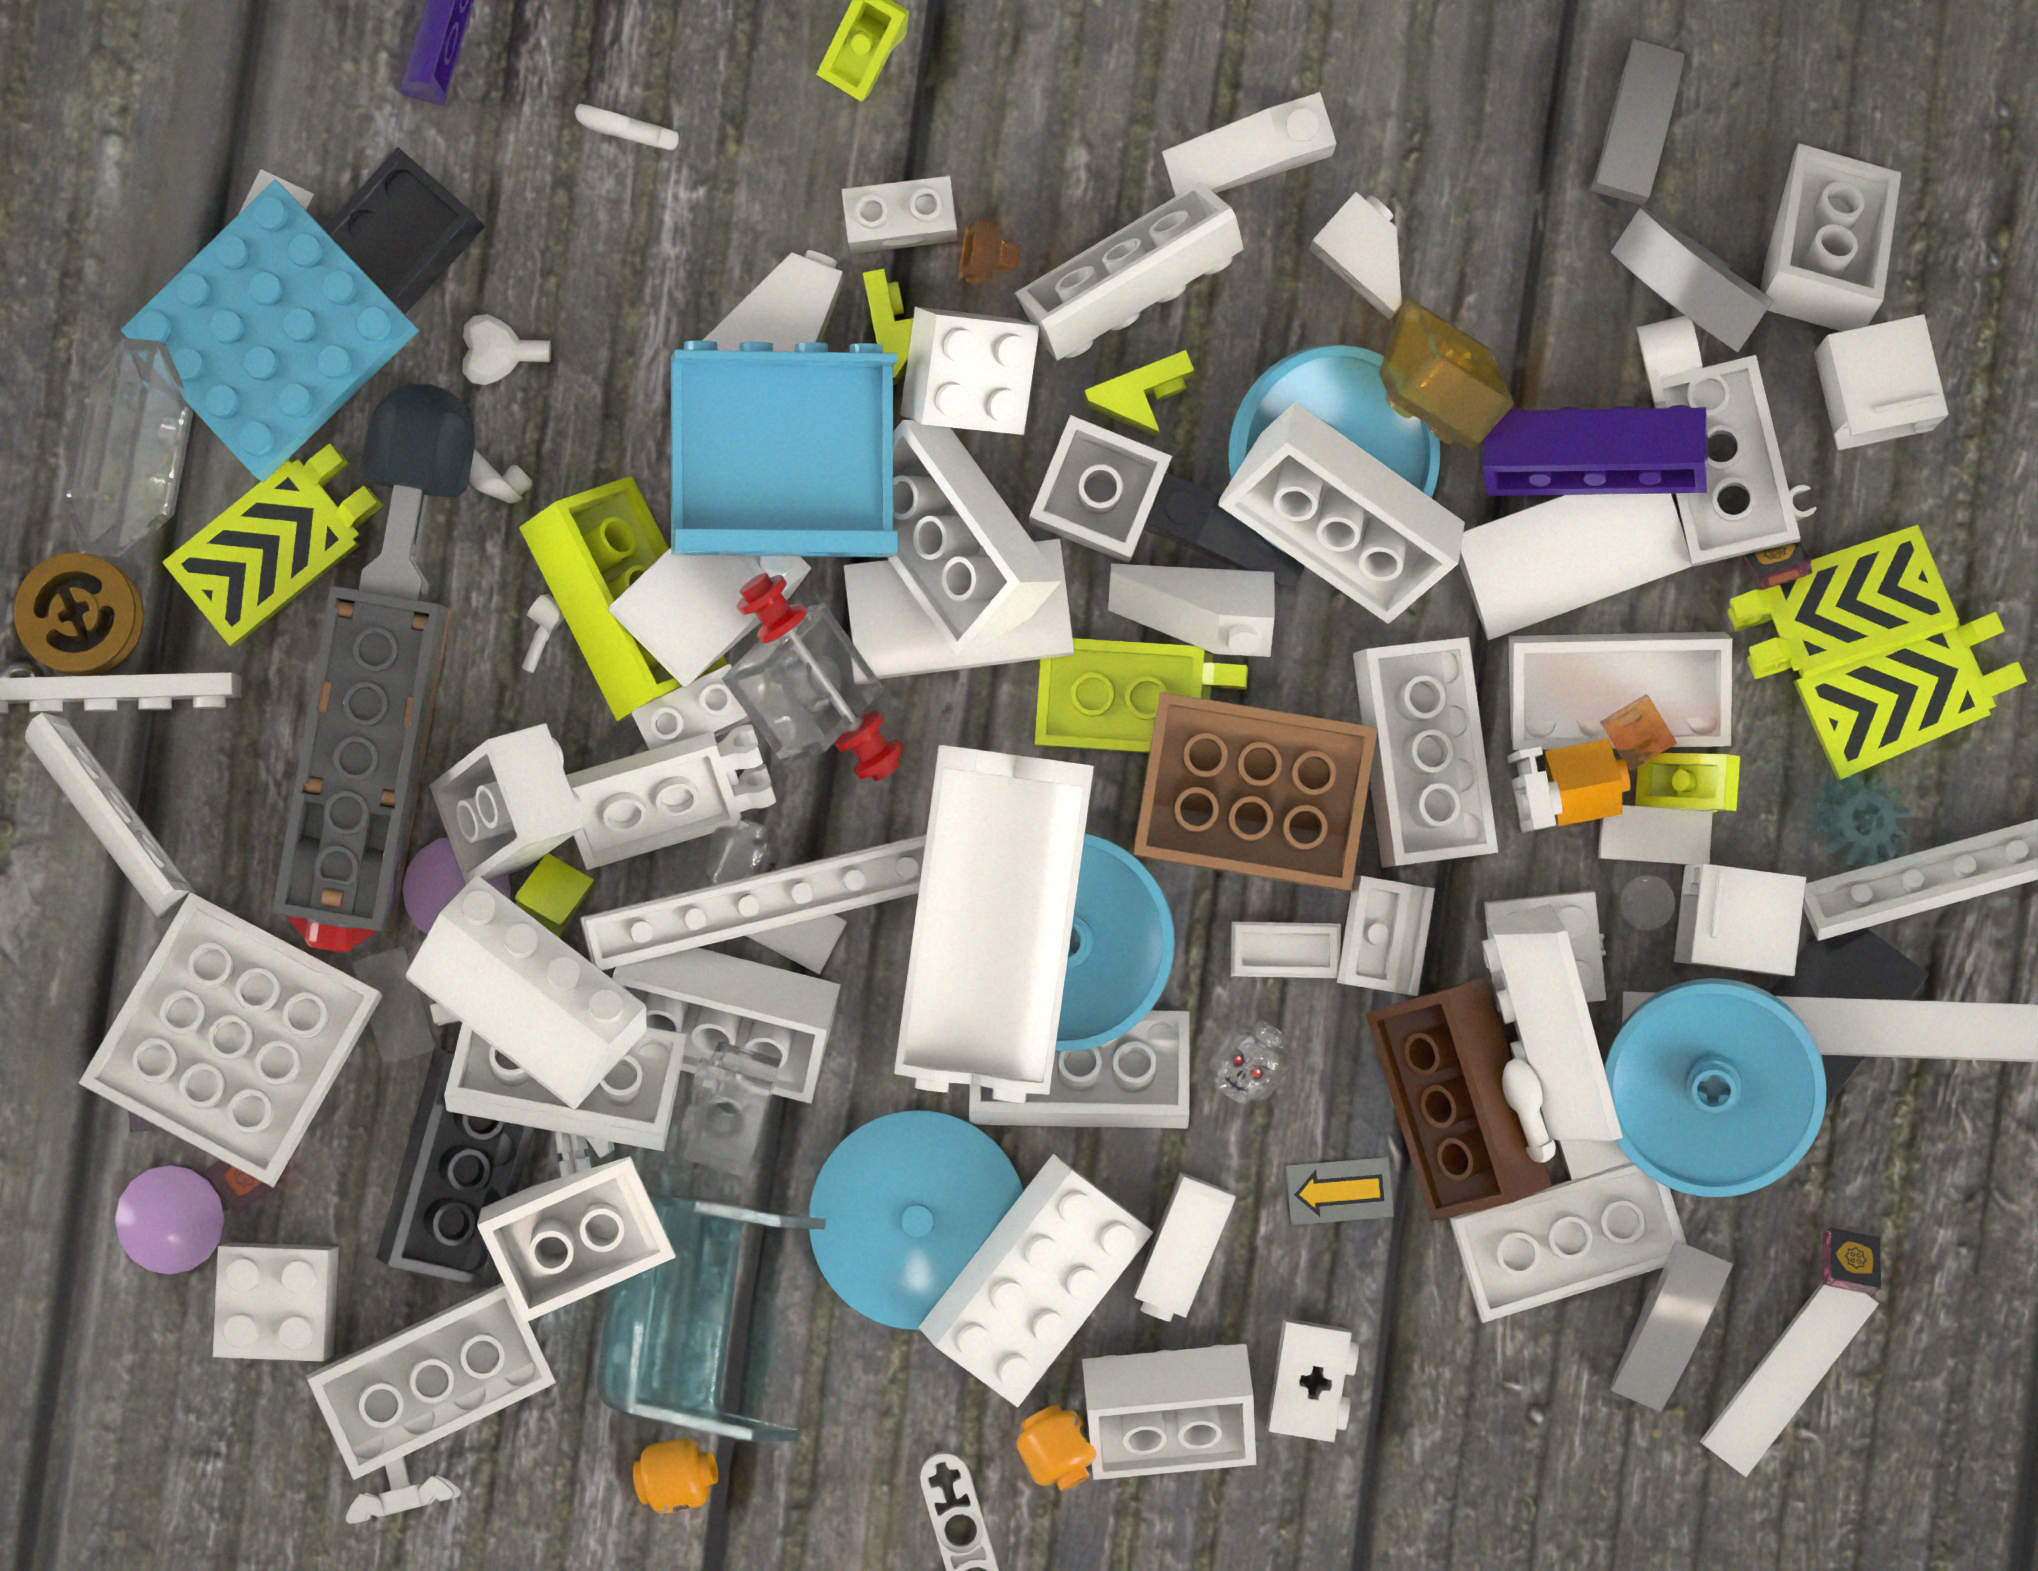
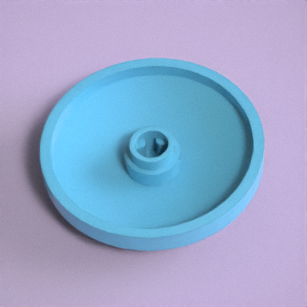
[1228,345,1441,553]
[1055,834,1175,1052]
[1604,978,1826,1197]
[809,1110,1024,1330]

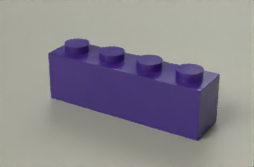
[1482,405,1708,496]

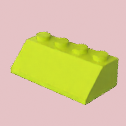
[519,476,728,721]

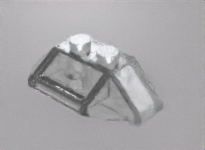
[67,337,194,559]

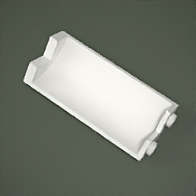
[894,745,1094,1103]

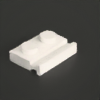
[1507,746,1562,833]
[1337,875,1435,996]

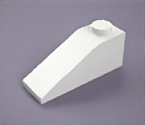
[1162,92,1337,196]
[1108,564,1275,657]

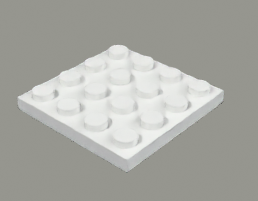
[79,892,383,1188]

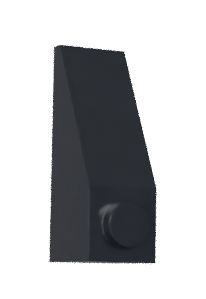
[1144,473,1305,591]

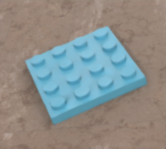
[121,179,420,483]

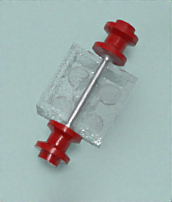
[721,572,904,781]

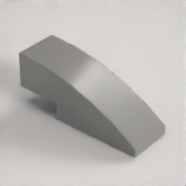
[1591,39,1685,206]
[1611,206,1774,352]
[1609,1240,1733,1412]

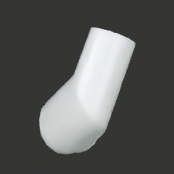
[469,448,532,503]

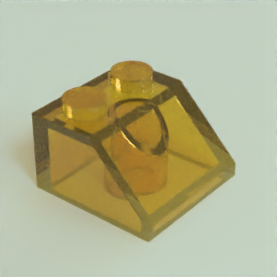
[1379,298,1515,451]

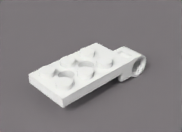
[1636,315,1800,567]

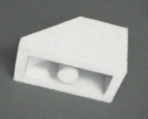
[1309,192,1402,320]

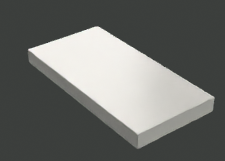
[1448,1162,1687,1323]

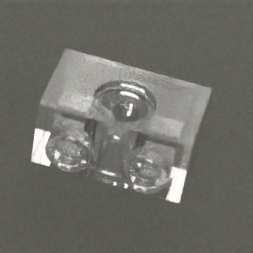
[679,1041,782,1178]

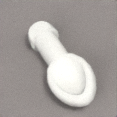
[575,104,679,151]
[1502,1058,1556,1163]

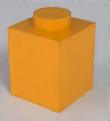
[1545,739,1630,826]

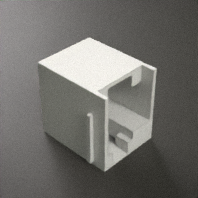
[1814,314,1949,451]
[1673,863,1806,976]

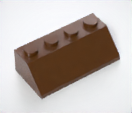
[1365,977,1552,1221]

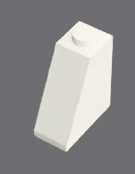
[702,250,845,352]
[1133,1172,1236,1322]

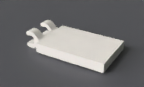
[566,725,776,870]

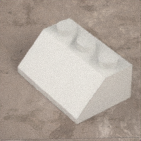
[1082,1344,1256,1480]

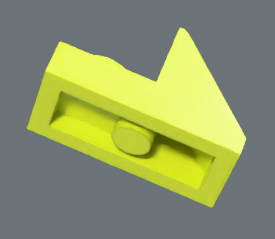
[816,0,909,102]
[863,269,913,385]
[1084,350,1194,437]
[1635,752,1740,813]
[514,853,595,939]

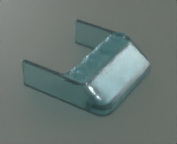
[597,1191,826,1441]

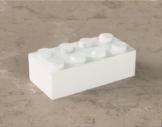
[919,1154,1153,1407]

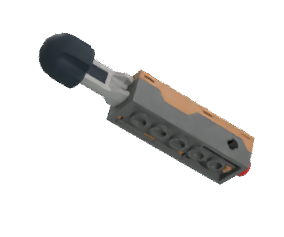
[272,384,475,953]

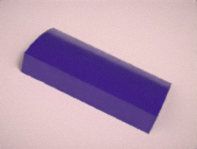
[400,0,475,107]

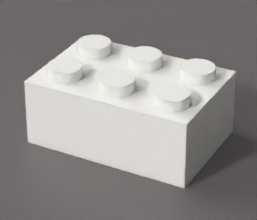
[429,723,585,885]

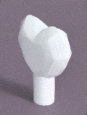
[462,314,551,385]

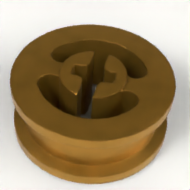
[14,552,144,676]

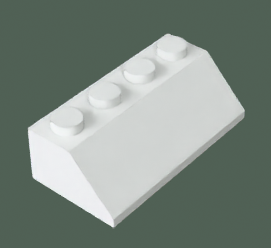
[1015,182,1244,361]
[1219,401,1465,624]
[887,420,1061,657]
[406,874,647,1110]
[1482,904,1623,1141]
[612,947,841,1104]

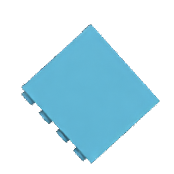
[671,341,898,557]

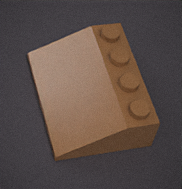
[1132,692,1378,892]

